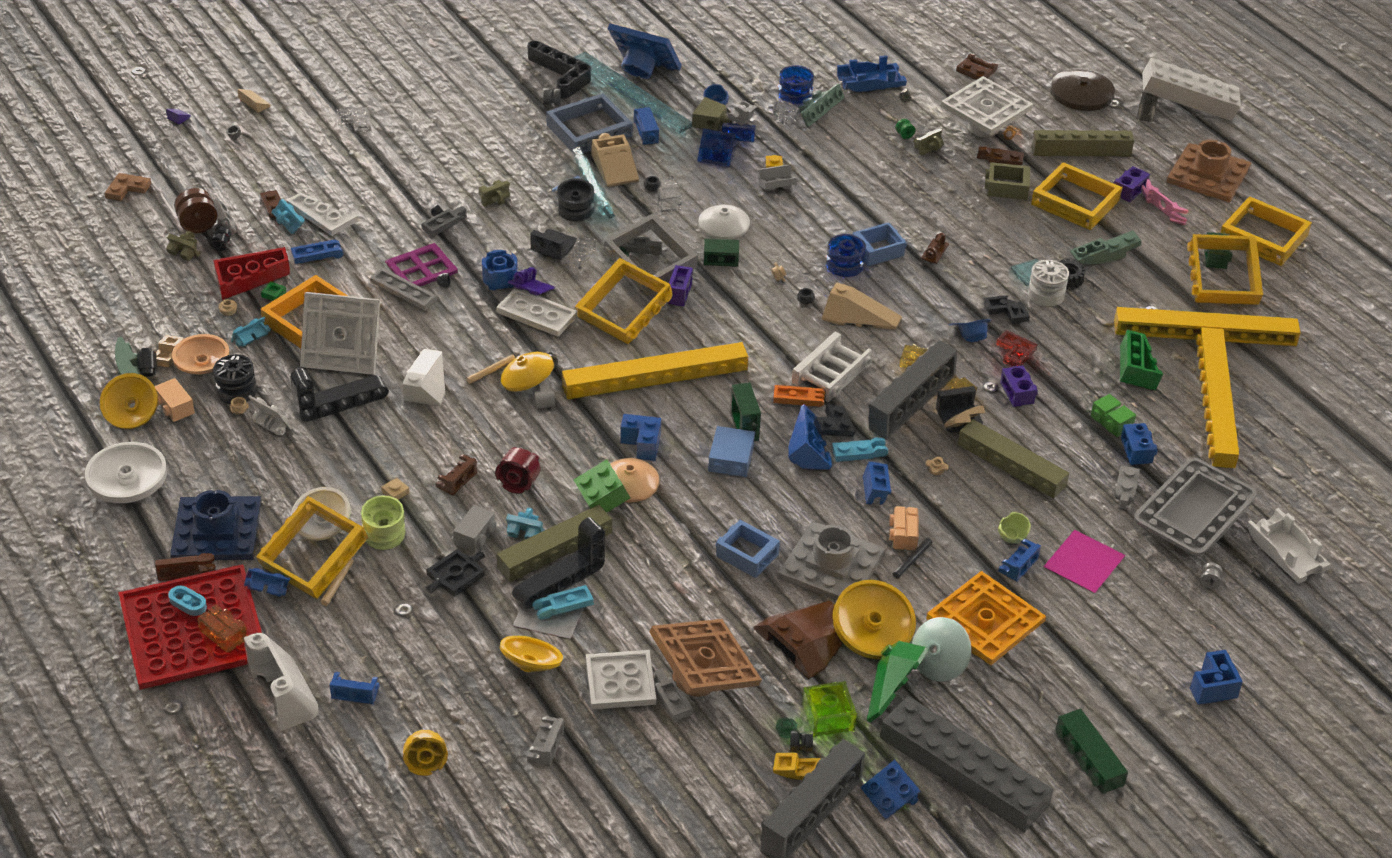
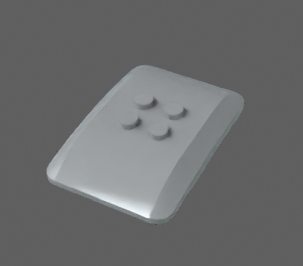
[1134,458,1257,556]

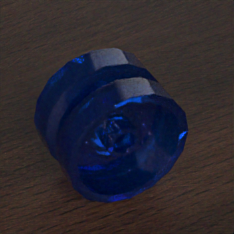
[778,65,814,104]
[826,234,866,277]

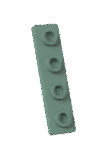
[798,84,845,127]

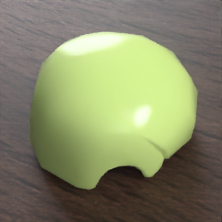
[998,512,1031,544]

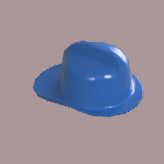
[948,319,991,342]

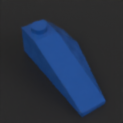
[788,404,832,469]

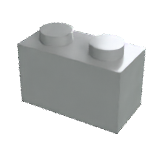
[453,505,497,553]

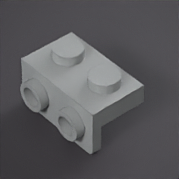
[758,165,797,191]

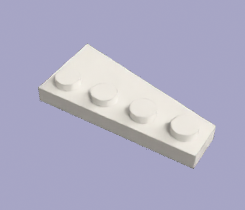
[287,193,359,236]

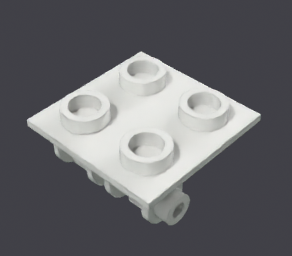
[248,395,292,435]

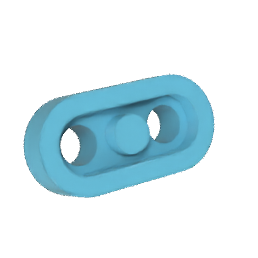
[168,586,207,616]

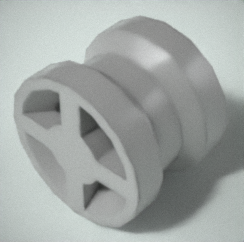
[1200,563,1223,589]

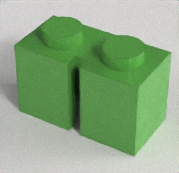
[1091,394,1136,437]

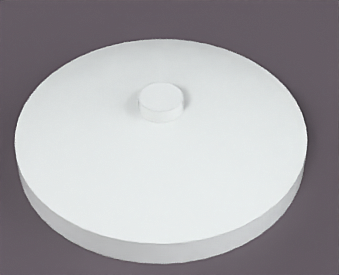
[85,442,167,503]

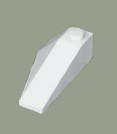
[402,349,445,406]

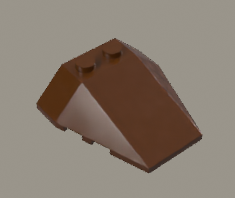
[754,600,844,679]

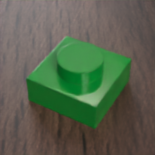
[261,281,286,301]

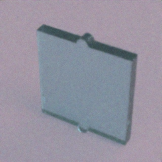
[1011,259,1039,286]

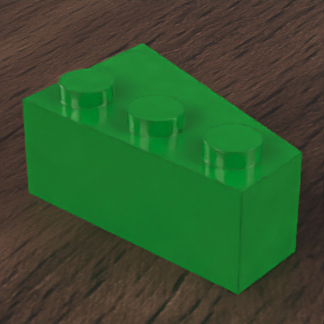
[1120,330,1163,390]

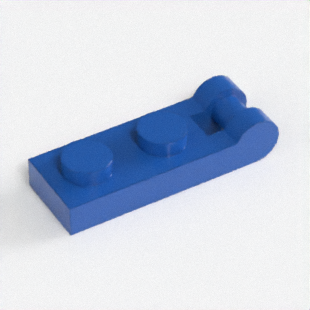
[291,240,344,264]

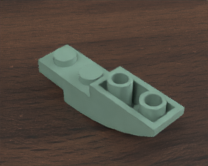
[1070,230,1142,264]
[115,337,140,375]

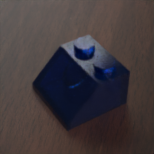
[697,128,738,167]

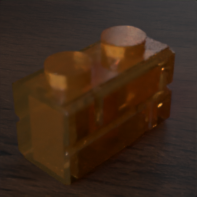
[197,605,247,653]

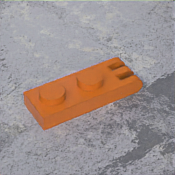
[773,385,825,407]

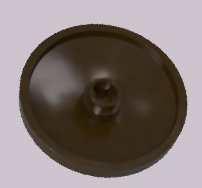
[1051,69,1115,111]

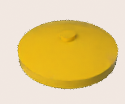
[833,580,916,659]

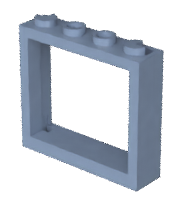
[546,93,633,156]

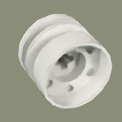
[1028,260,1069,307]

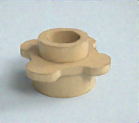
[771,263,786,282]
[926,457,949,475]

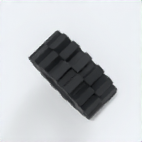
[1058,259,1086,290]

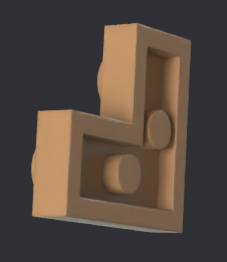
[105,173,152,201]

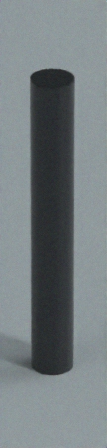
[893,538,932,579]

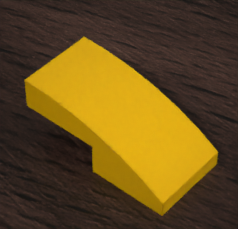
[773,753,821,780]

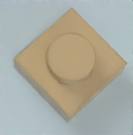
[381,478,410,500]

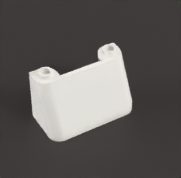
[244,633,319,731]

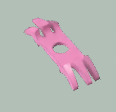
[1141,179,1188,225]

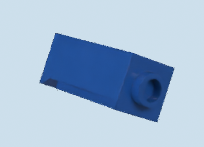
[634,107,659,145]

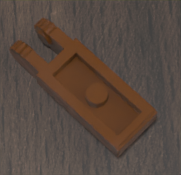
[155,553,216,581]

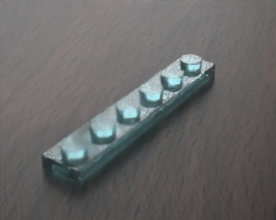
[573,146,615,219]

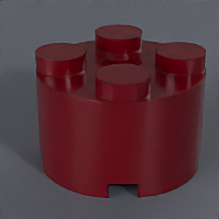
[495,447,541,494]

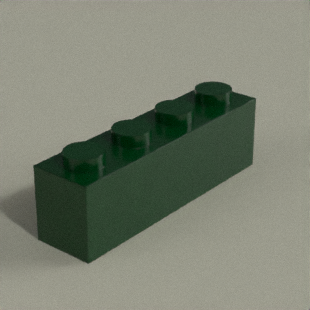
[1055,708,1128,794]

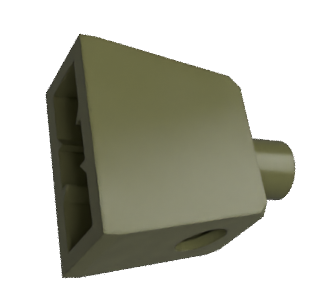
[692,97,733,131]

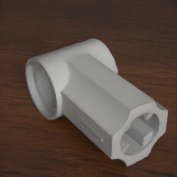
[534,377,555,409]

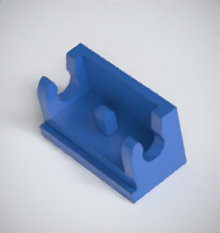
[862,462,891,505]
[998,539,1041,582]
[329,672,380,705]

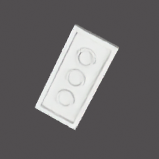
[496,288,577,337]

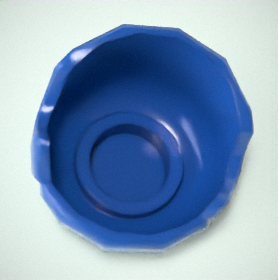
[703,84,729,105]

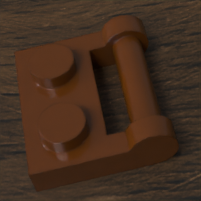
[956,53,998,80]

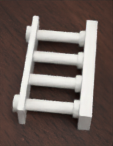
[792,332,872,402]

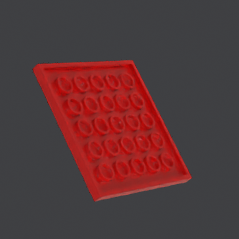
[118,564,262,690]

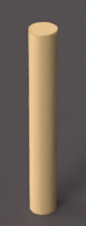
[466,355,515,384]
[321,558,354,606]

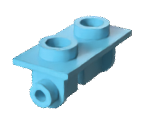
[231,317,270,347]

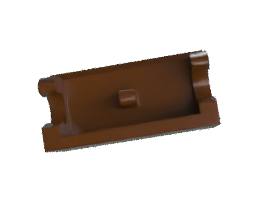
[436,454,477,496]

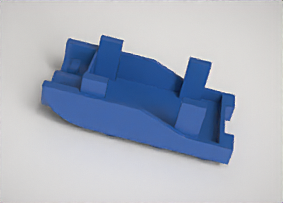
[837,55,907,92]

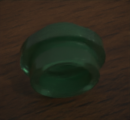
[776,717,798,738]

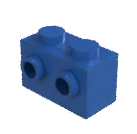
[1121,423,1157,465]

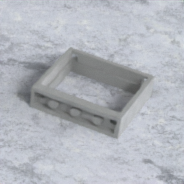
[604,213,698,295]

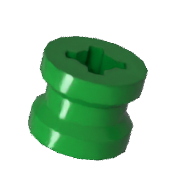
[895,118,916,139]

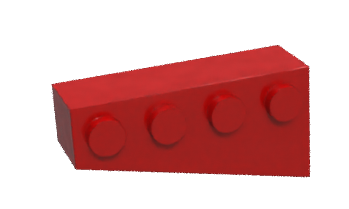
[213,247,290,300]

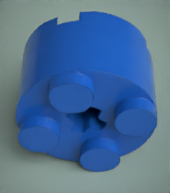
[482,250,518,291]

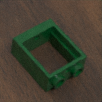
[730,382,761,442]

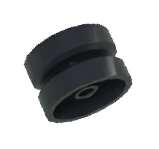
[557,178,595,222]

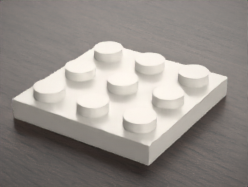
[586,650,656,710]

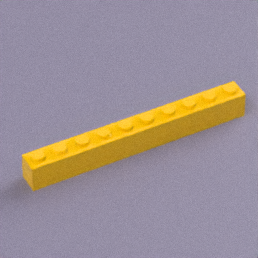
[1114,307,1301,346]
[1196,327,1239,468]
[562,342,749,400]

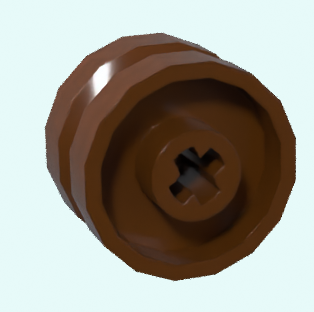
[174,188,218,233]

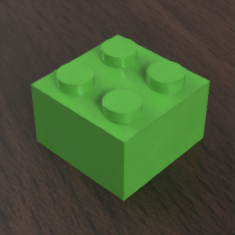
[573,459,631,513]

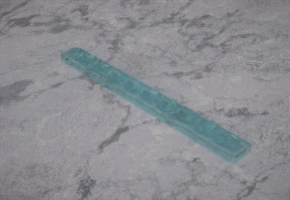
[574,52,692,133]

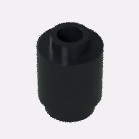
[137,348,157,377]

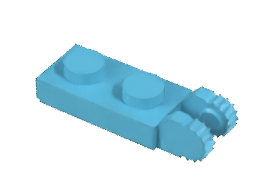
[832,437,888,462]
[533,585,594,620]

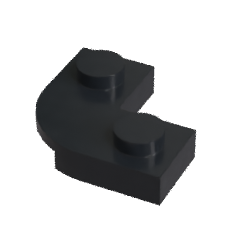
[983,295,1030,324]

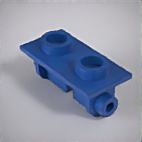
[244,568,290,597]

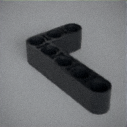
[527,40,591,99]
[290,368,389,422]
[512,517,605,609]

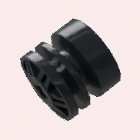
[213,354,257,404]

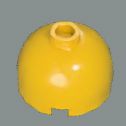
[403,730,448,776]

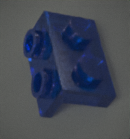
[721,123,756,142]

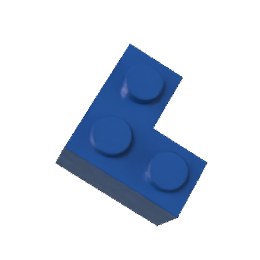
[620,414,661,461]
[1190,650,1243,705]

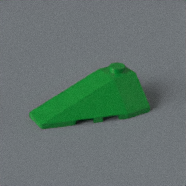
[867,641,929,723]

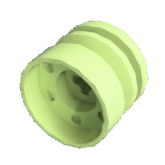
[361,495,406,550]

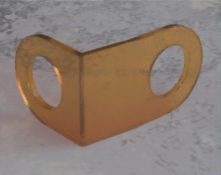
[1003,125,1022,140]

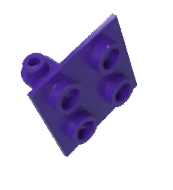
[508,267,555,296]

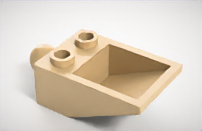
[591,133,639,187]

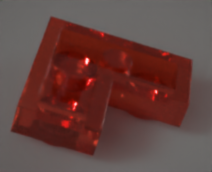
[996,330,1038,367]

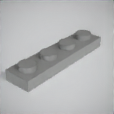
[370,267,437,311]

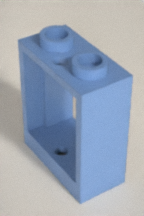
[851,223,907,266]
[715,520,780,578]

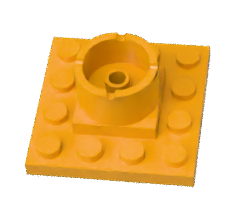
[926,571,1046,665]

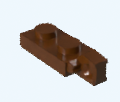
[977,146,1024,166]
[260,190,282,225]

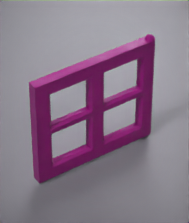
[385,243,458,287]

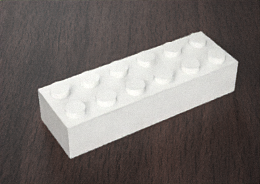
[1142,58,1241,121]

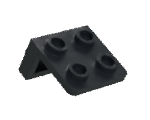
[530,229,577,261]
[936,386,983,433]

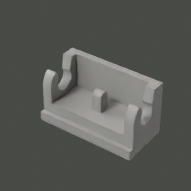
[727,101,757,126]
[527,716,564,766]

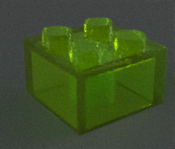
[802,681,857,737]

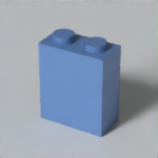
[708,426,755,477]

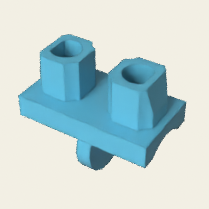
[272,199,305,234]
[506,508,545,539]

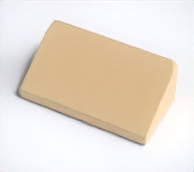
[237,89,271,113]

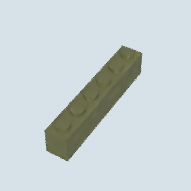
[1031,129,1134,157]
[958,419,1069,499]
[496,505,612,582]

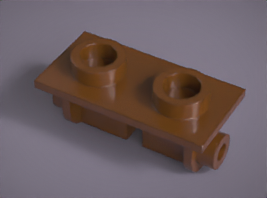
[921,232,949,264]

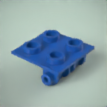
[860,760,921,819]

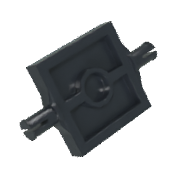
[426,549,485,597]

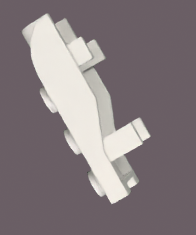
[1247,508,1331,584]

